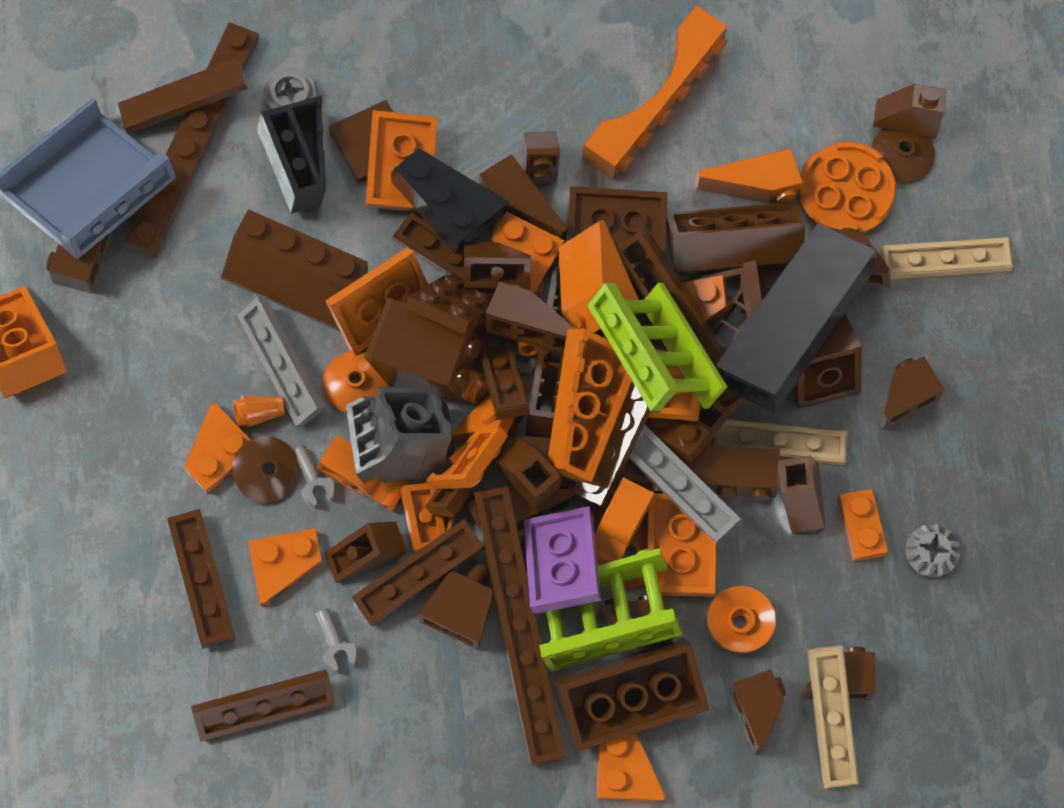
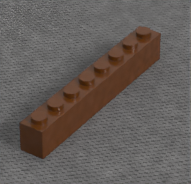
[508,436,780,501]

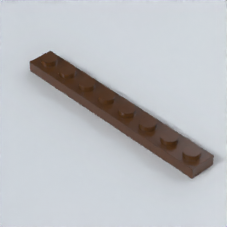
[124,22,259,258]
[473,486,565,765]

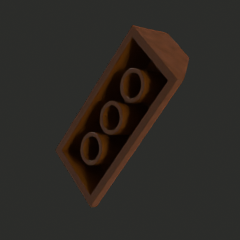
[667,202,805,275]
[221,209,368,332]
[552,638,710,751]

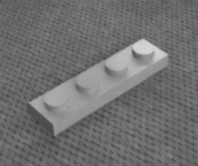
[237,296,326,427]
[629,425,741,544]

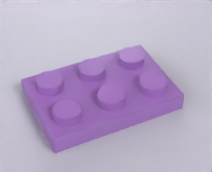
[523,506,601,614]

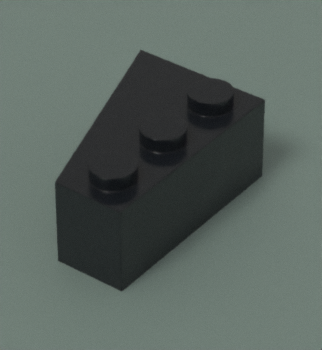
[257,95,326,214]
[391,148,509,253]

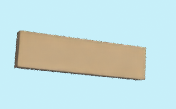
[879,237,1013,279]
[712,419,847,466]
[807,645,859,789]

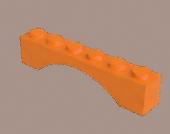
[582,5,728,179]

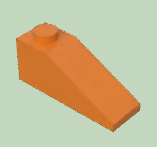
[695,148,803,203]

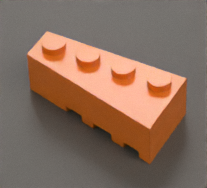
[547,328,632,482]

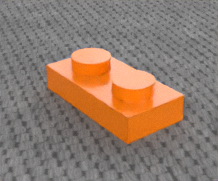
[838,489,888,562]

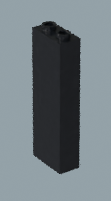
[716,224,876,413]

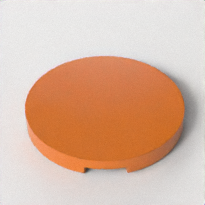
[798,141,896,233]

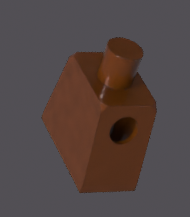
[419,561,494,650]

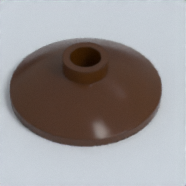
[871,129,935,184]
[232,436,300,504]

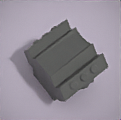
[346,387,455,483]

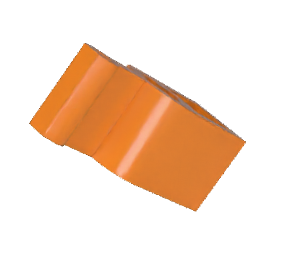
[316,434,410,512]
[595,477,656,565]

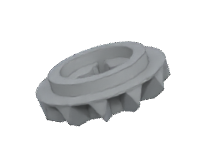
[264,68,316,109]
[906,524,960,577]

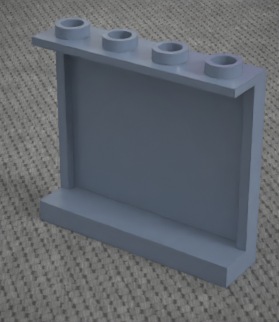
[0,98,176,259]

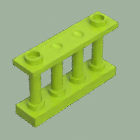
[587,283,727,411]
[539,548,683,672]

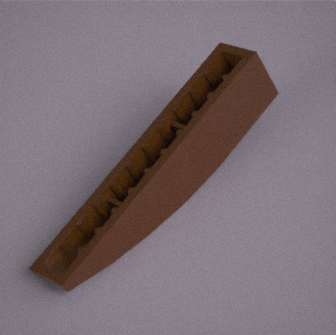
[616,227,748,412]
[525,255,564,438]

